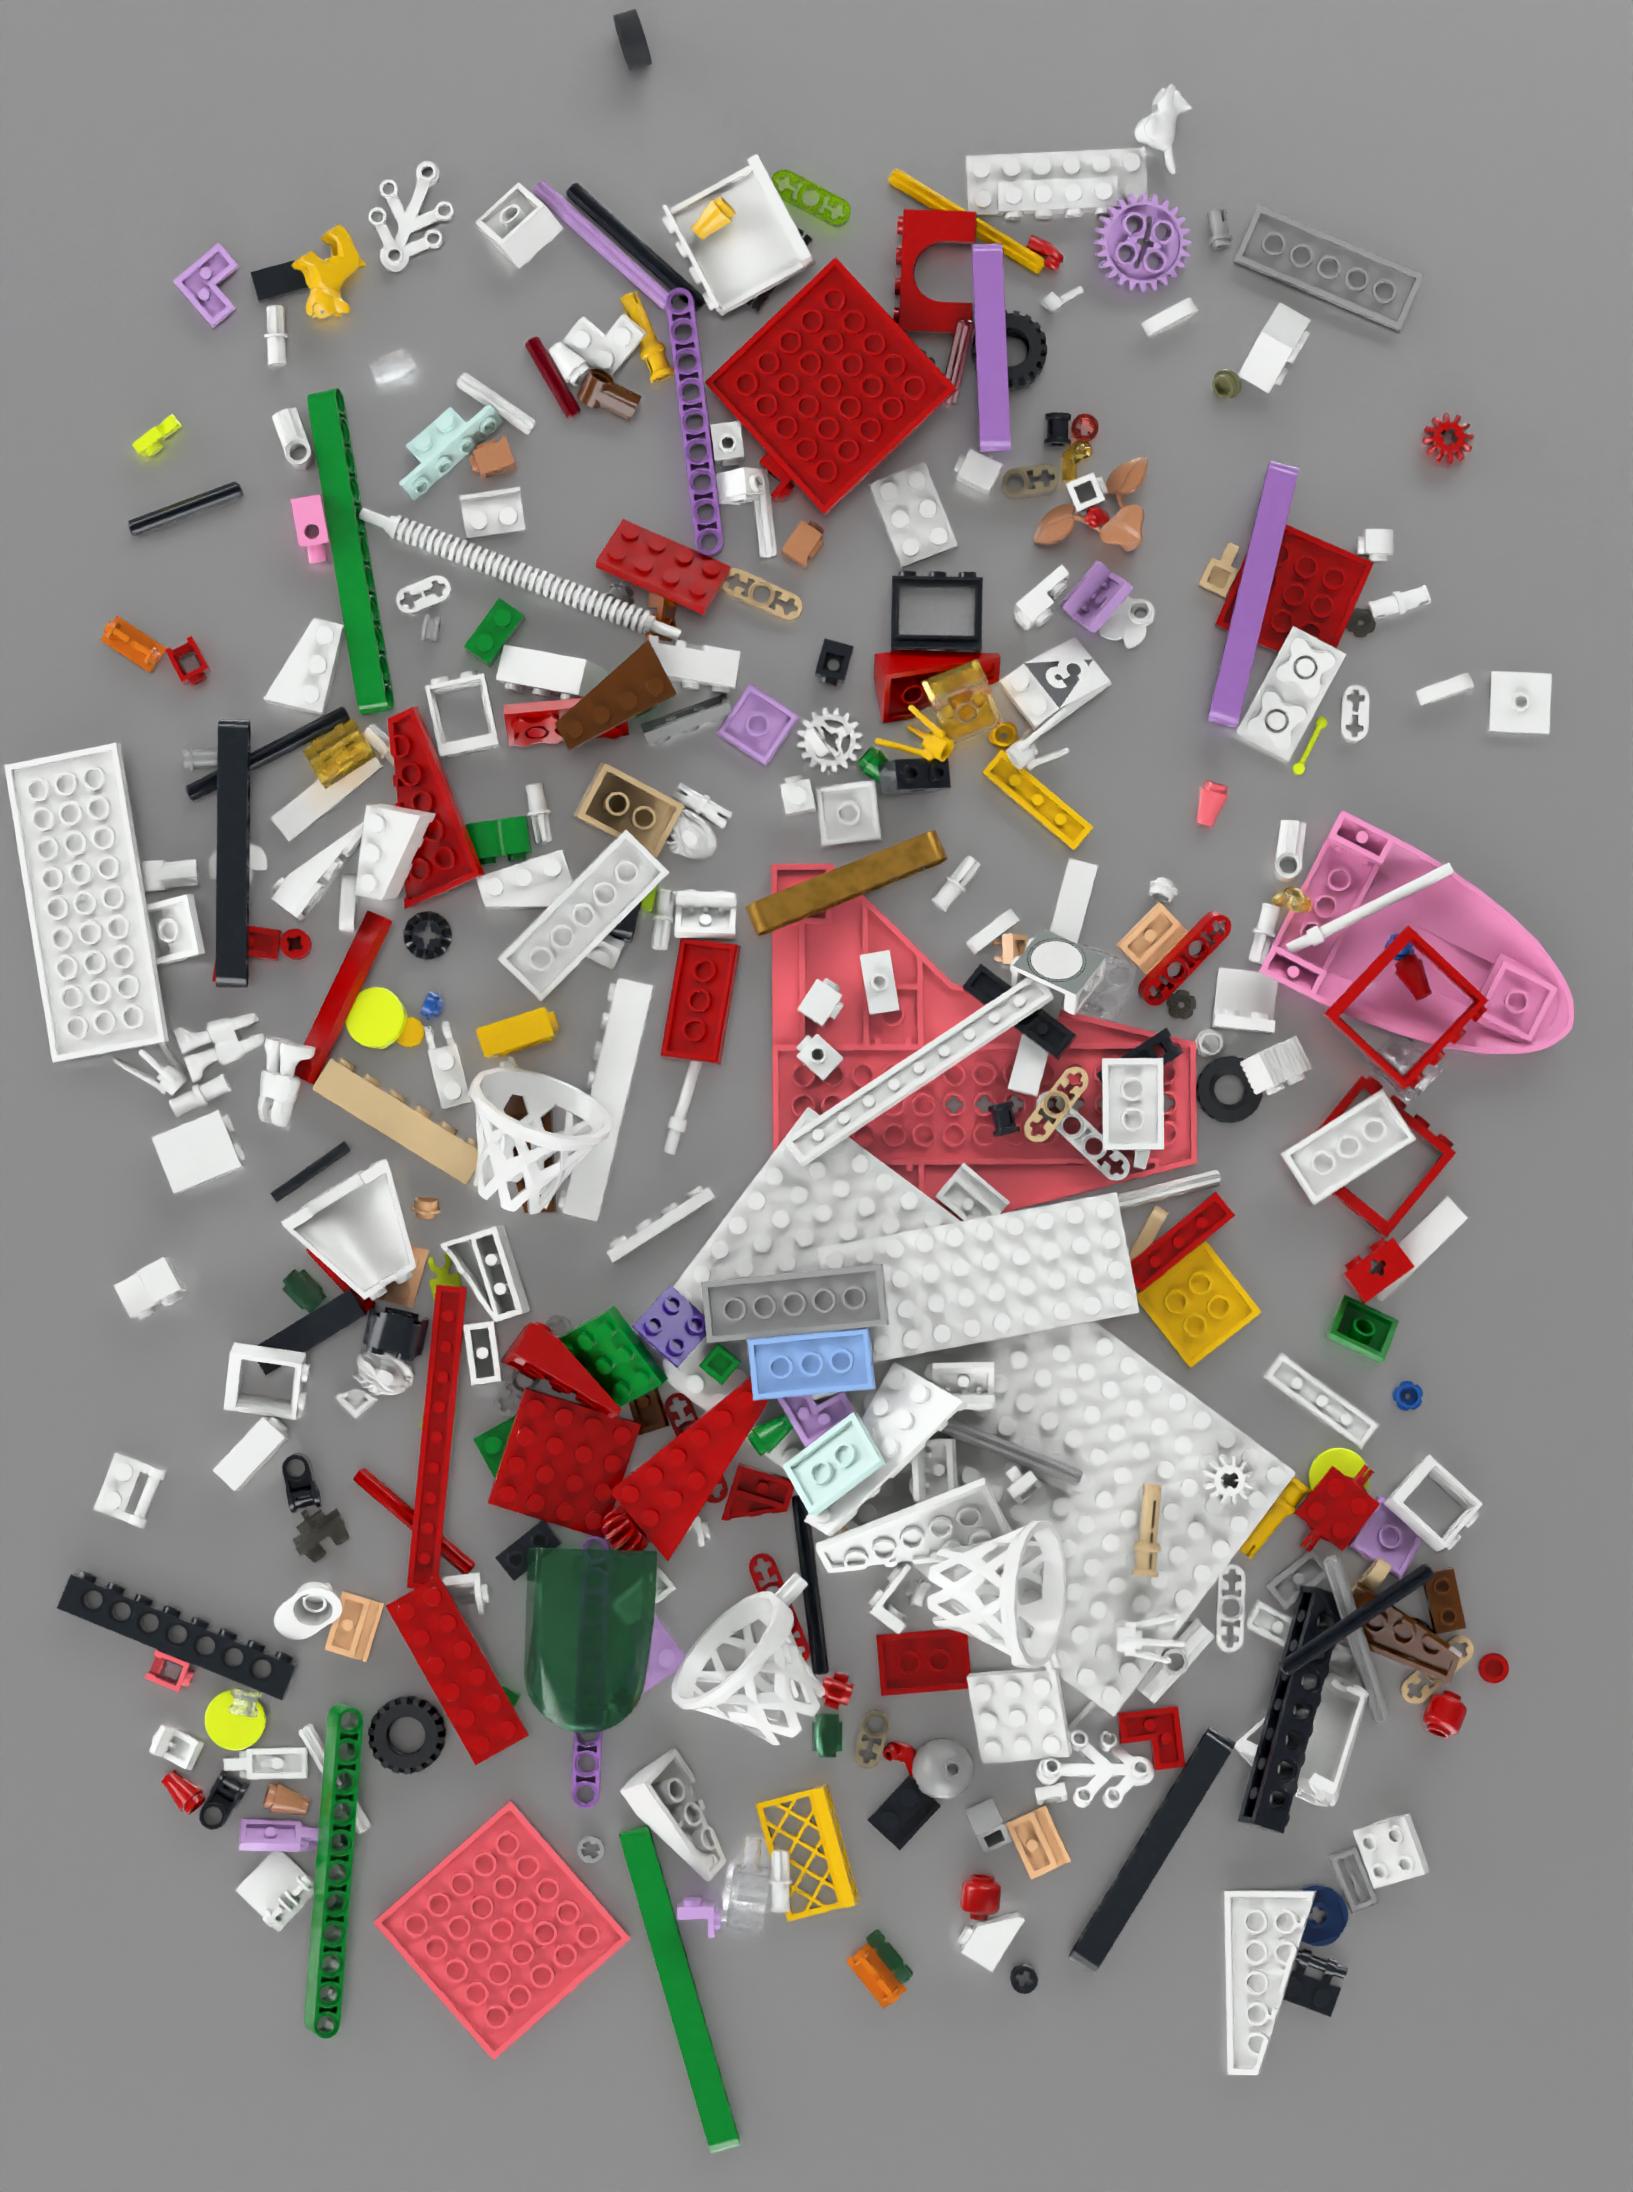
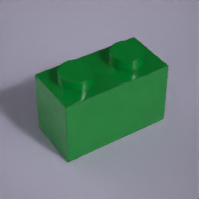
[464,598,526,668]

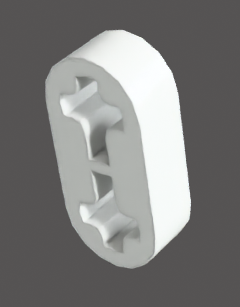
[1142,297,1199,338]
[396,575,452,615]
[1416,673,1474,706]
[1340,684,1370,743]
[339,874,358,932]
[966,909,1020,955]

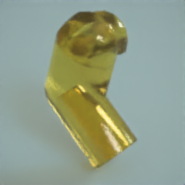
[1062,440,1093,482]
[1272,887,1312,914]

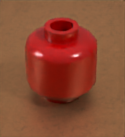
[1423,1691,1467,1738]
[960,1874,1001,1921]

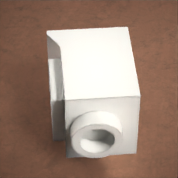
[716,467,765,505]

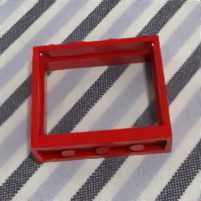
[1323,925,1489,1090]
[1315,1075,1456,1238]

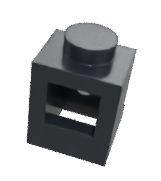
[815,638,854,687]

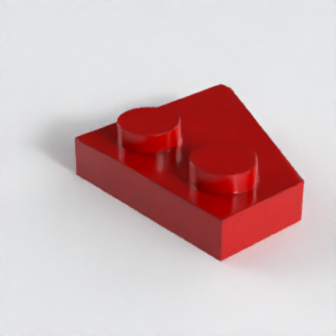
[721,1463,795,1521]

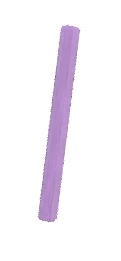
[533,180,668,310]

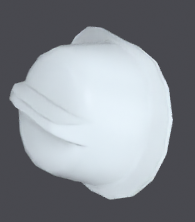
[274,1582,342,1640]

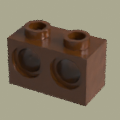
[1423,1567,1466,1634]

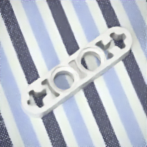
[1036,1091,1130,1181]

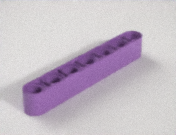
[972,243,1011,452]

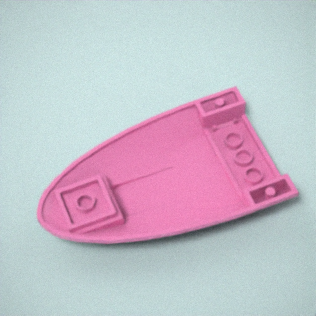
[1259,810,1574,1054]

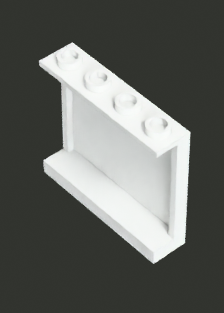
[662,154,816,316]

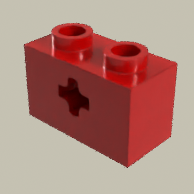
[1342,1237,1415,1304]

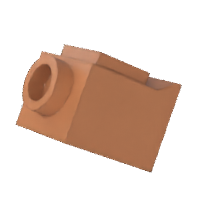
[468,435,517,479]
[781,520,825,570]

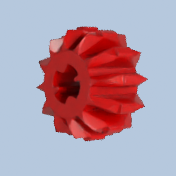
[1422,413,1474,465]
[601,1505,651,1558]

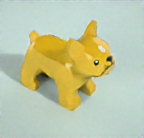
[291,224,366,319]

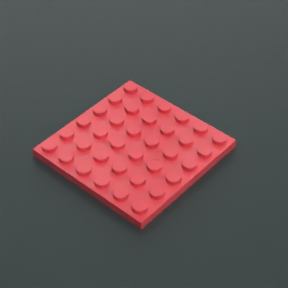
[373,1800,631,2060]

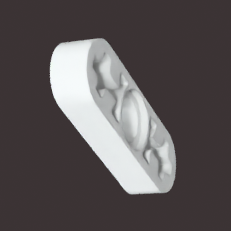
[1215,1564,1246,1652]

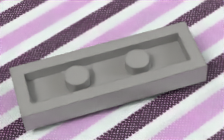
[641,694,733,744]

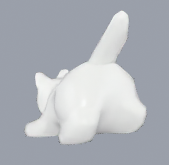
[1135,83,1193,174]

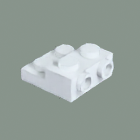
[1014,564,1069,632]
[147,894,205,966]

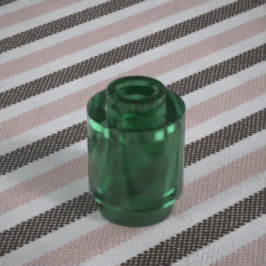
[282,1269,327,1313]
[812,1713,843,1757]

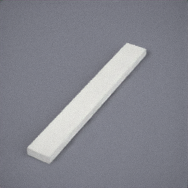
[1008,858,1098,1097]

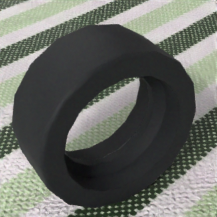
[613,9,652,71]

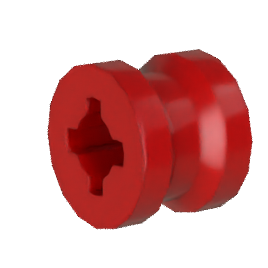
[280,929,312,960]

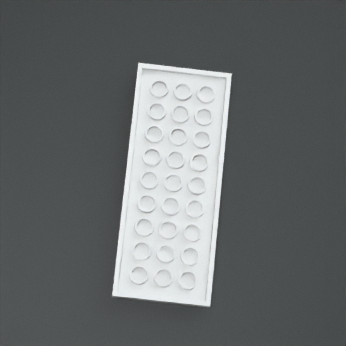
[4,743,169,1062]
[817,1192,1140,1363]

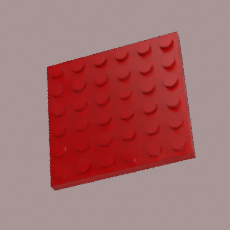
[704,257,958,515]

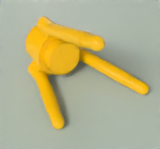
[875,705,954,762]

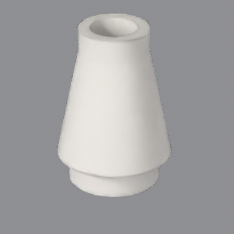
[548,341,590,386]

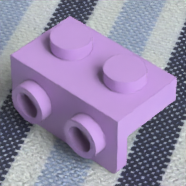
[1060,561,1133,634]
[677,1896,721,1938]

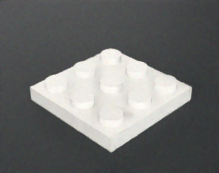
[967,1667,1072,1764]

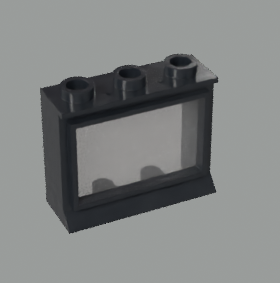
[891,571,983,653]

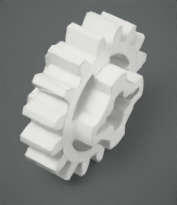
[797,708,862,774]

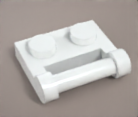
[93,1452,166,1529]

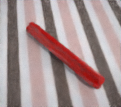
[353,1468,475,1574]

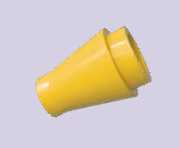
[691,196,736,240]

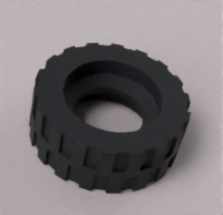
[1196,1056,1263,1123]

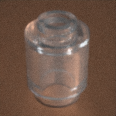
[370,348,417,386]

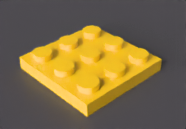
[1136,1241,1262,1368]

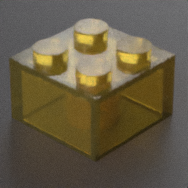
[921,659,1003,744]

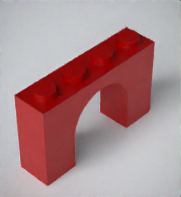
[893,209,977,334]

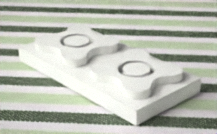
[1236,626,1347,761]
[1281,1088,1416,1205]

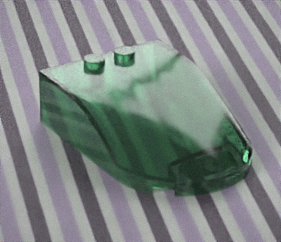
[524,1548,657,1733]

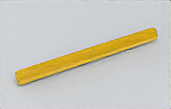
[888,169,1045,274]

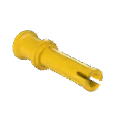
[620,291,675,383]
[1240,1476,1312,1559]

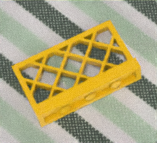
[756,1784,860,1922]

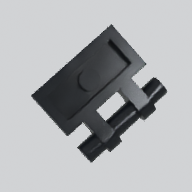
[1283,1948,1348,2017]

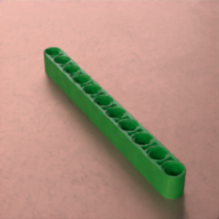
[307,388,394,716]
[304,1703,363,2039]
[619,1825,741,2154]

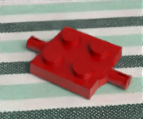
[1294,1464,1380,1553]

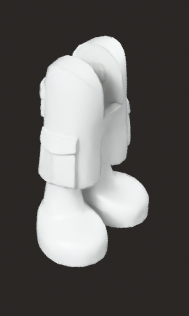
[173,1013,266,1083]
[257,1037,316,1127]

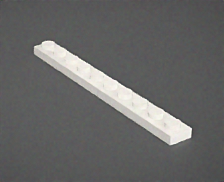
[785,977,1053,1167]

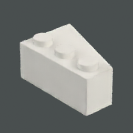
[263,618,345,716]
[649,635,741,694]
[496,645,607,700]
[355,804,436,900]
[476,849,573,909]
[440,1225,531,1322]

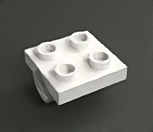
[1353,1813,1430,1889]

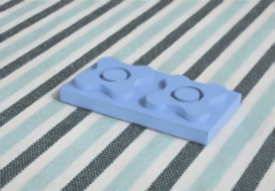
[747,1327,876,1401]

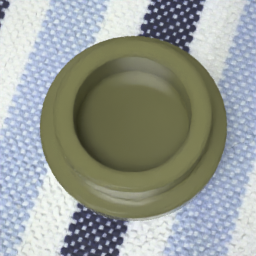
[1212,369,1242,398]

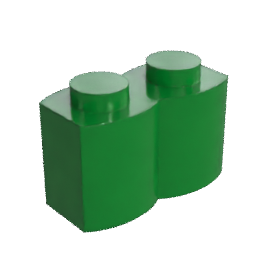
[466,816,532,866]

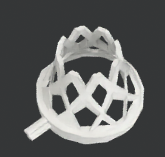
[467,1057,612,1214]
[927,1520,1067,1672]
[672,1572,825,1745]

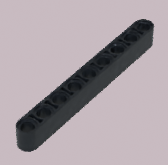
[216,719,251,988]
[1068,1727,1236,1974]

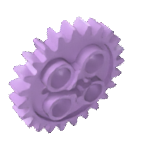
[1093,193,1191,292]

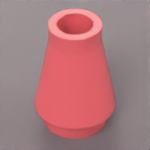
[1196,780,1229,827]

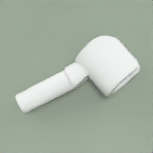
[1041,286,1084,314]

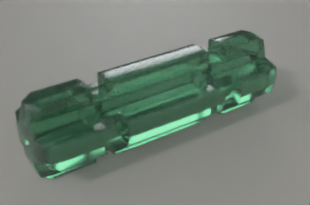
[866,1929,913,1984]

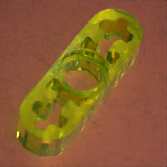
[771,169,851,227]

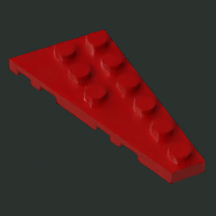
[388,706,485,909]
[610,1376,770,1561]

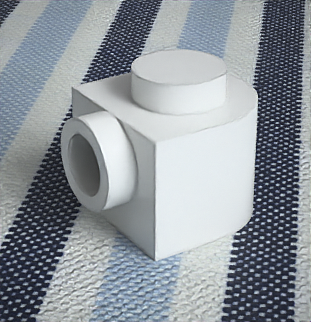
[1356,529,1394,562]

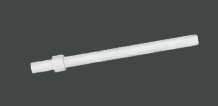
[1286,863,1454,954]
[663,1061,702,1155]

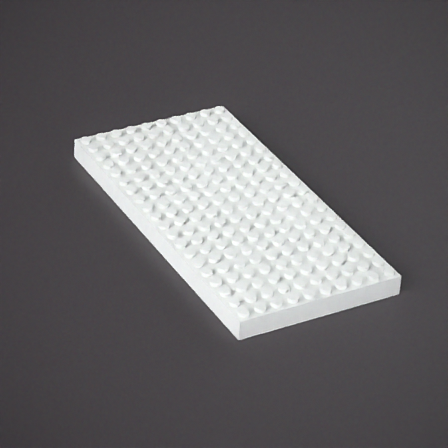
[637,1107,1297,1717]

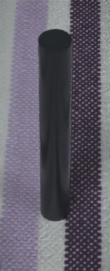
[270,1141,351,1203]

